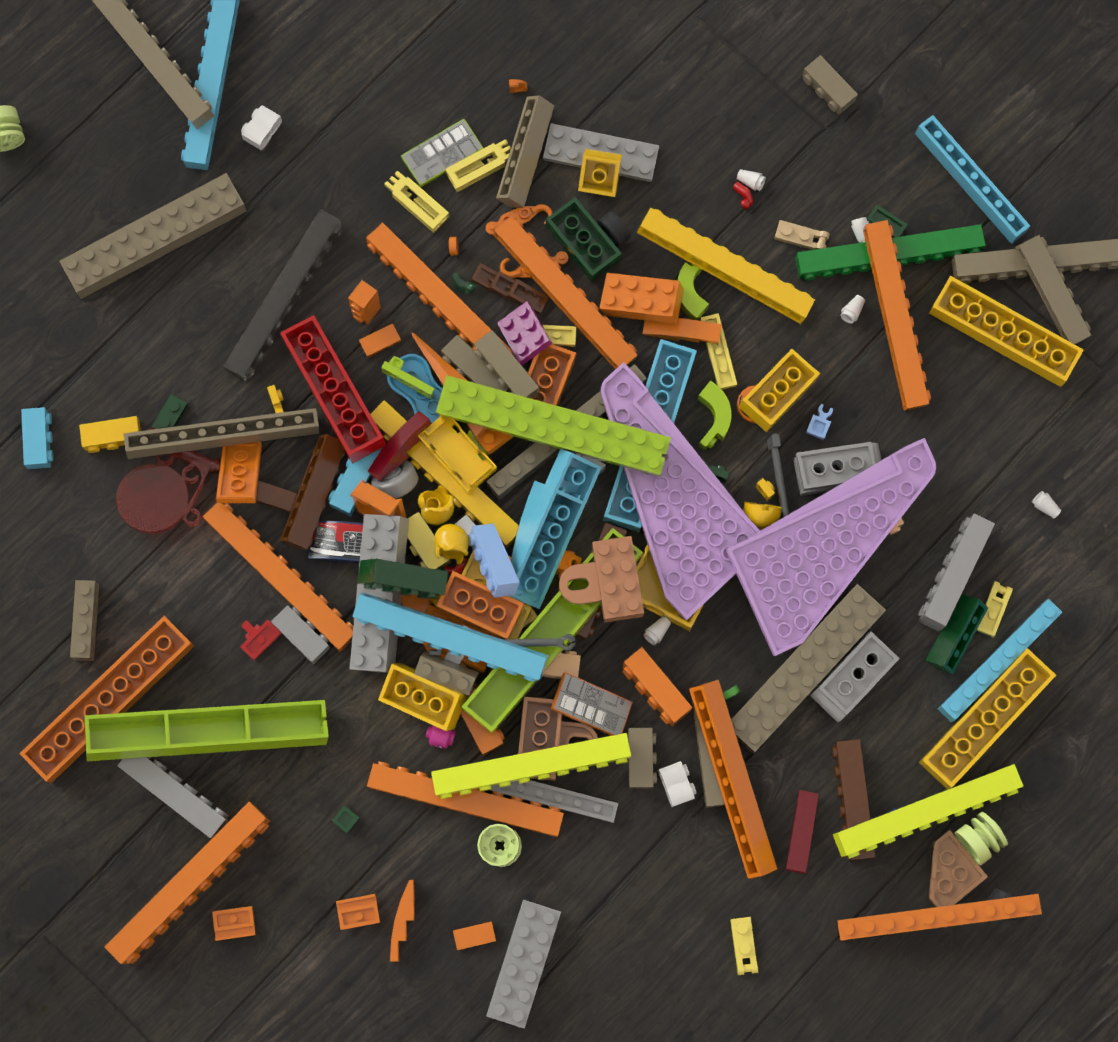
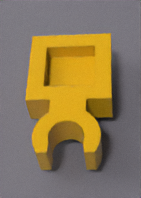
[267,385,284,413]

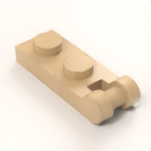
[774,220,830,250]

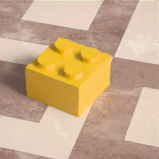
[578,149,622,197]

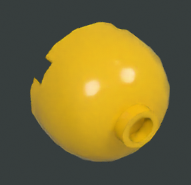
[743,502,782,531]

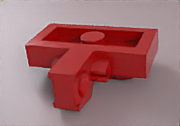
[240,620,282,661]

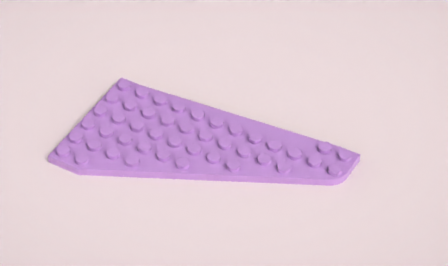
[601,362,760,620]

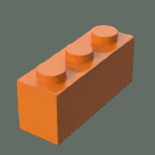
[348,280,381,325]

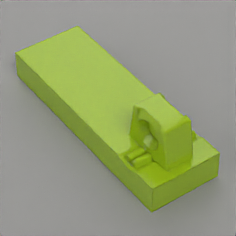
[381,356,435,400]

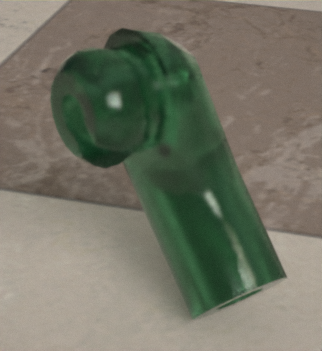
[451,272,477,293]

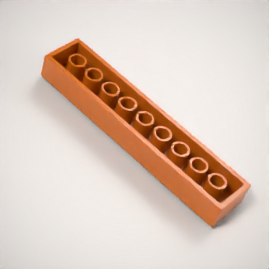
[19,616,194,783]
[105,802,270,965]

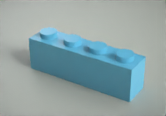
[328,448,383,517]

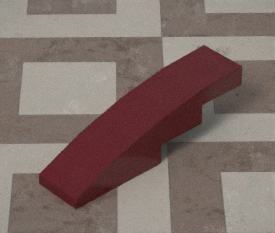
[368,411,432,481]
[786,790,818,874]

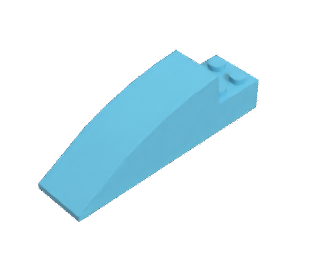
[510,449,602,609]

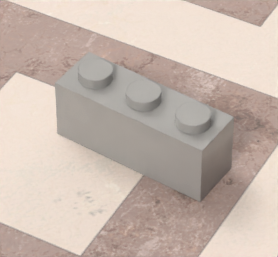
[271,605,330,664]

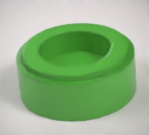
[723,685,740,700]

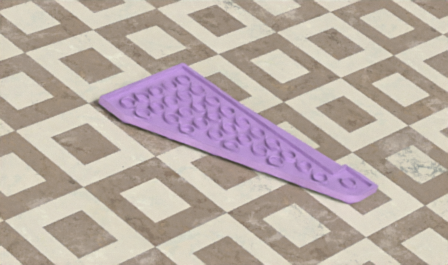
[726,438,936,656]

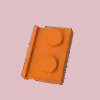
[336,894,380,930]
[212,906,256,941]

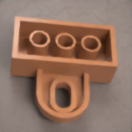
[559,536,644,623]
[518,697,598,781]

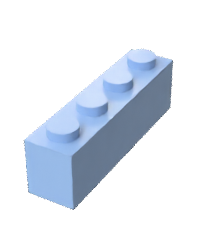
[468,524,520,598]

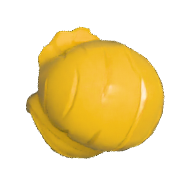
[418,486,454,525]
[434,524,469,564]

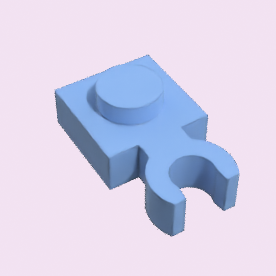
[806,404,833,440]

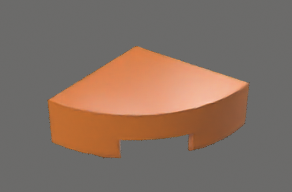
[509,79,528,93]

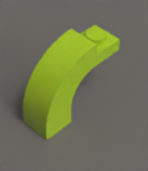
[678,263,709,320]
[698,381,731,451]

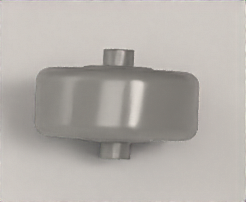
[371,460,419,499]

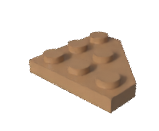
[929,830,988,907]

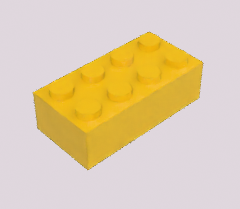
[739,349,820,432]
[378,663,467,731]

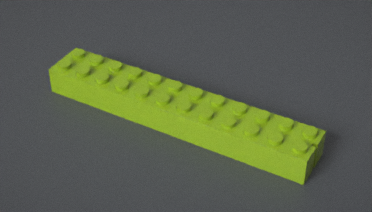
[436,375,671,477]
[462,528,643,734]
[85,700,328,761]

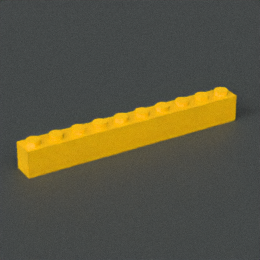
[637,208,815,324]
[370,400,519,549]

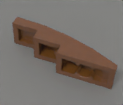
[471,263,549,314]
[256,481,297,512]

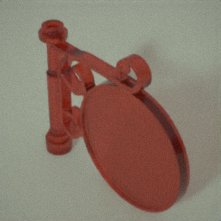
[116,427,221,534]

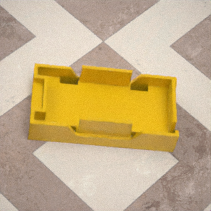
[418,416,497,495]

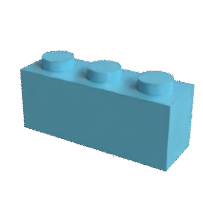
[21,407,54,469]

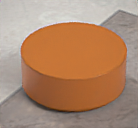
[449,237,459,256]

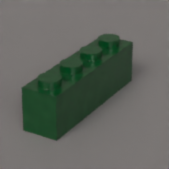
[926,594,988,675]

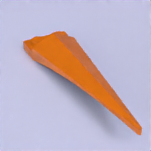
[412,333,514,455]

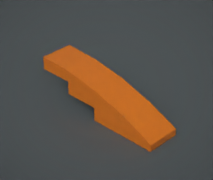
[642,318,722,344]
[390,880,415,962]

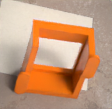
[350,479,406,518]

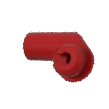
[733,182,754,209]
[444,558,469,576]

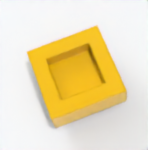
[755,478,775,501]

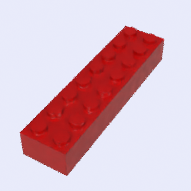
[280,315,386,464]

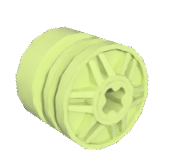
[0,105,25,152]
[955,812,1008,865]
[477,824,522,867]

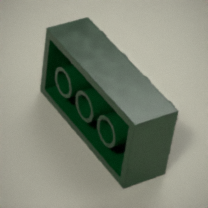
[546,197,622,283]
[357,558,448,599]

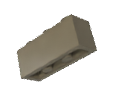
[802,55,858,115]
[414,651,479,696]
[628,728,657,789]

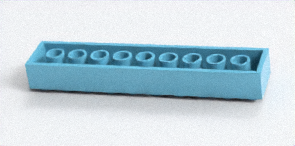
[603,339,697,532]

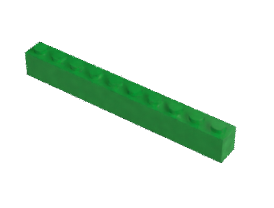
[795,224,986,281]

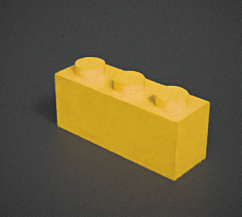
[79,416,141,453]

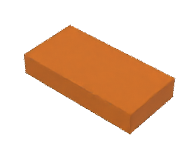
[359,323,401,358]
[453,921,496,950]

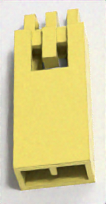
[445,140,511,192]
[384,171,449,233]

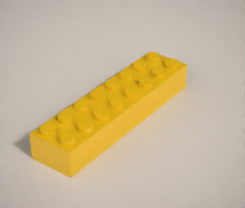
[929,276,1083,387]
[919,648,1056,790]

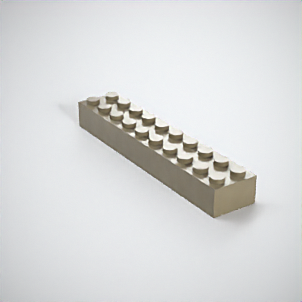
[59,173,247,299]
[731,584,886,754]

